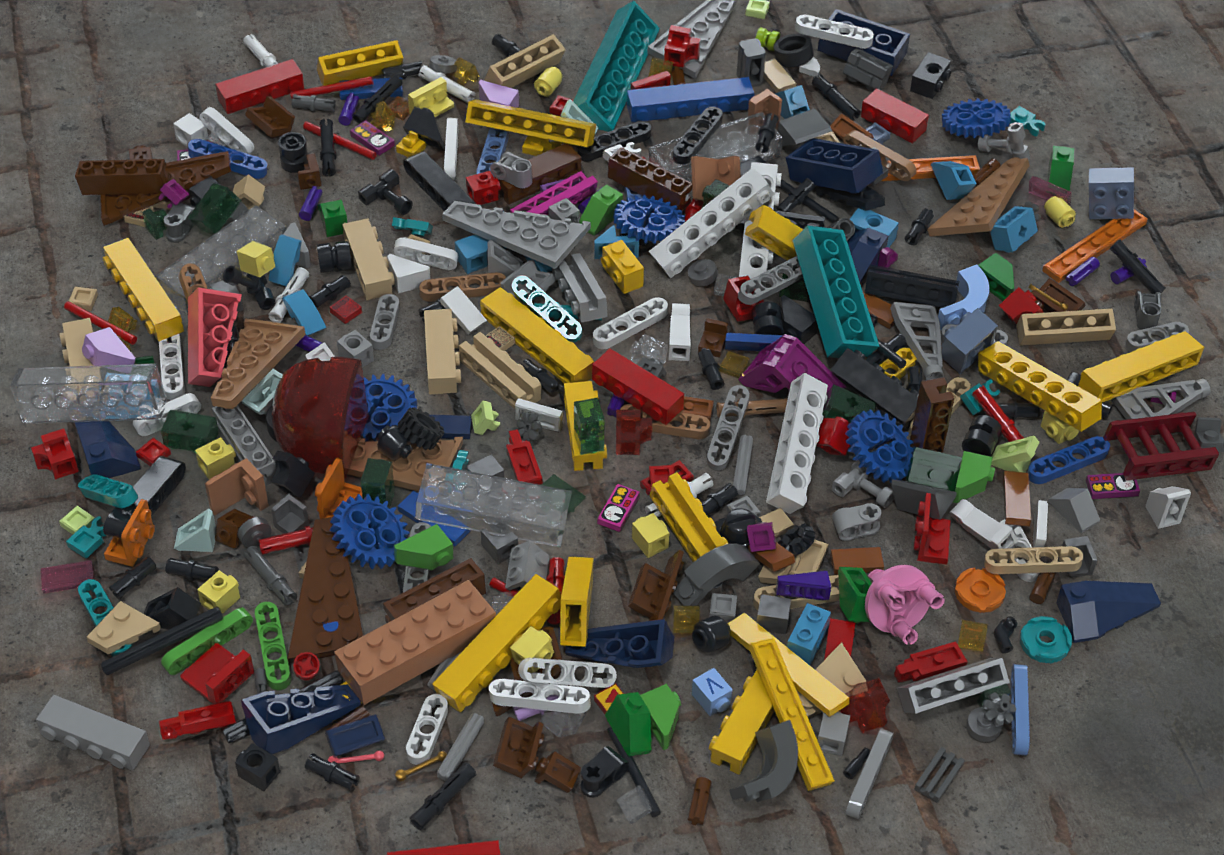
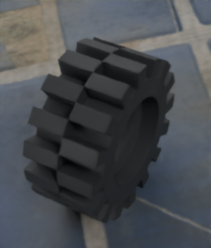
[398,407,445,450]

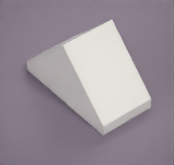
[388,254,431,293]

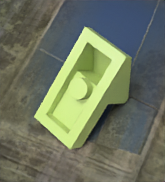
[991,436,1040,473]

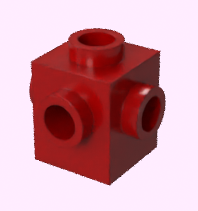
[466,171,501,205]

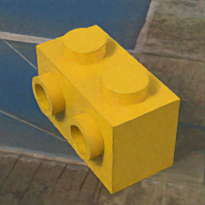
[601,240,644,294]

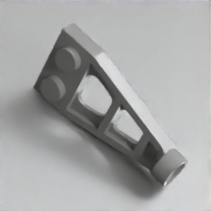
[890,302,944,381]
[1112,378,1211,420]

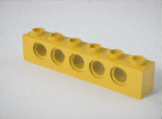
[978,341,1102,432]

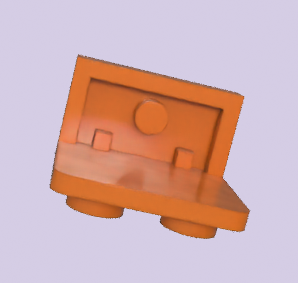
[315,458,368,519]
[104,499,155,567]

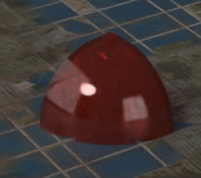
[272,357,369,479]

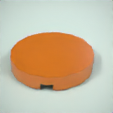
[955,567,1006,613]

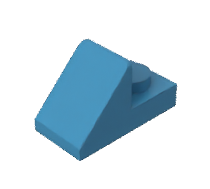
[594,225,639,259]

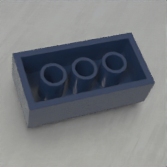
[817,9,910,76]
[786,138,883,194]

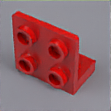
[913,493,950,565]
[180,643,254,704]

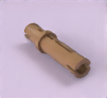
[716,398,788,418]

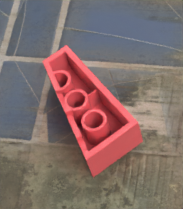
[188,287,242,387]

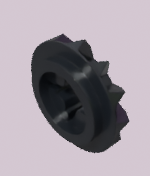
[778,523,815,556]

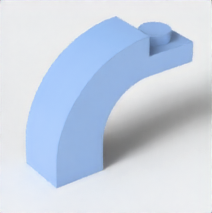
[938,265,989,331]

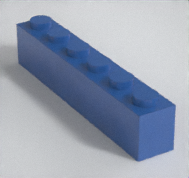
[627,77,754,123]

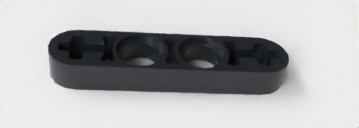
[673,107,723,165]
[577,121,651,162]

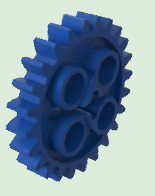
[942,99,1011,138]
[614,195,685,244]
[340,374,418,442]
[845,409,914,483]
[330,494,410,569]

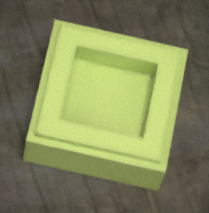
[745,0,770,19]
[59,506,95,534]

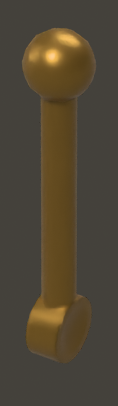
[1028,284,1068,311]
[395,751,447,781]

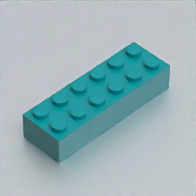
[792,225,880,358]

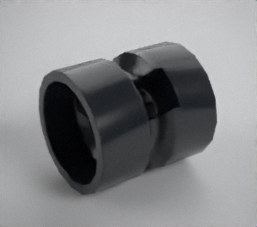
[278,132,308,173]
[317,241,352,273]
[752,301,784,336]
[962,415,1002,457]

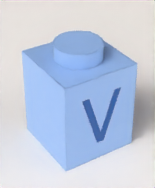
[692,668,733,716]

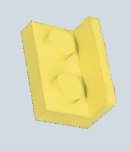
[408,77,454,117]

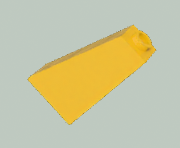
[560,557,594,647]

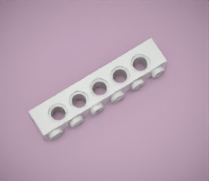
[739,162,782,287]
[649,167,774,278]
[766,373,828,514]

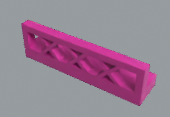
[510,171,598,216]

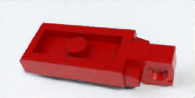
[506,429,543,489]
[894,642,968,683]
[159,701,236,740]

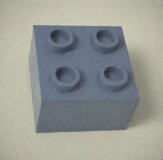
[1089,167,1134,219]
[941,308,998,374]

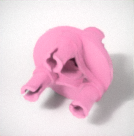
[865,565,945,645]

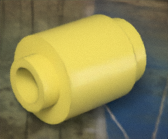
[534,67,562,96]
[1044,196,1076,228]

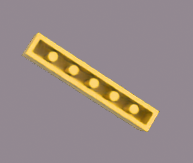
[465,99,597,147]
[102,238,184,342]
[480,287,594,383]
[1078,331,1204,403]
[432,574,561,713]

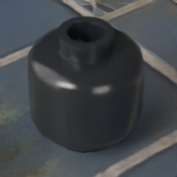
[376,425,413,461]
[692,615,731,653]

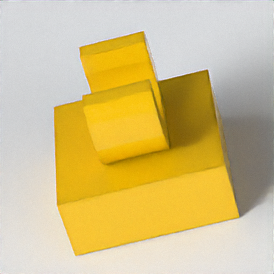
[396,130,426,157]

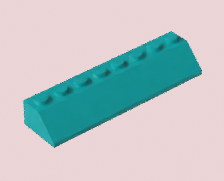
[573,0,660,132]

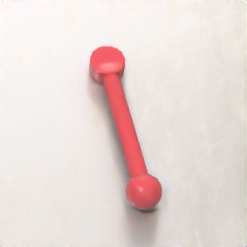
[328,751,384,763]

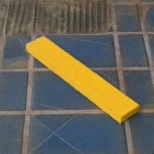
[728,612,849,717]
[749,638,834,791]

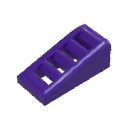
[776,571,831,600]

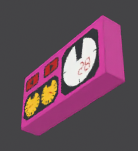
[597,484,640,532]

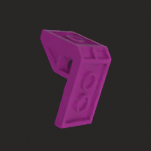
[738,334,845,416]

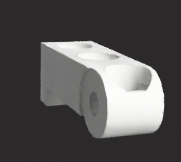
[669,303,691,361]
[949,499,1017,549]

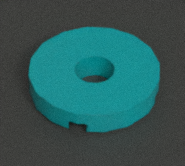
[1020,616,1072,663]

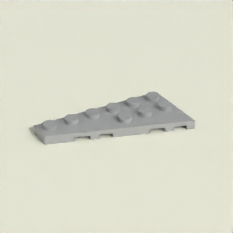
[647,0,737,79]
[442,201,591,269]

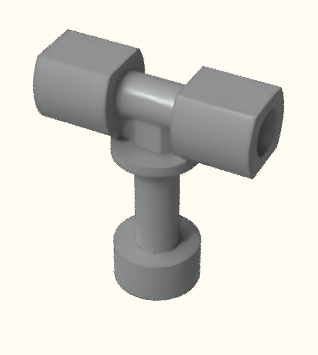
[978,122,1030,161]
[832,460,894,508]

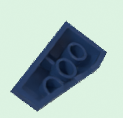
[847,228,889,288]
[71,405,141,478]
[1056,581,1161,643]
[565,619,674,668]
[241,685,361,754]

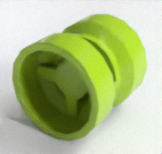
[756,27,780,52]

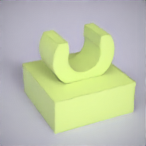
[471,401,500,435]

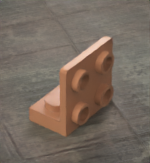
[691,156,741,202]
[205,458,269,516]

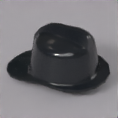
[715,508,762,546]

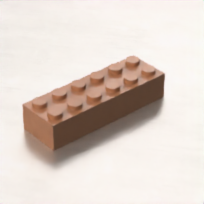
[334,580,496,705]

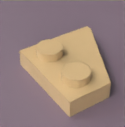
[87,601,161,654]

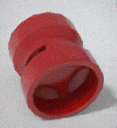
[293,652,320,681]

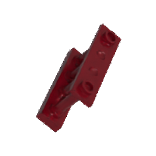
[1103,412,1219,481]

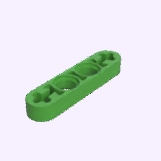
[255,602,291,690]
[161,608,253,675]

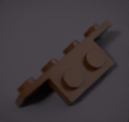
[628,549,684,621]

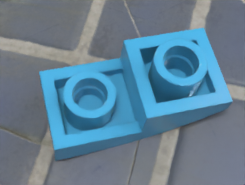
[268,234,302,286]
[282,289,326,336]

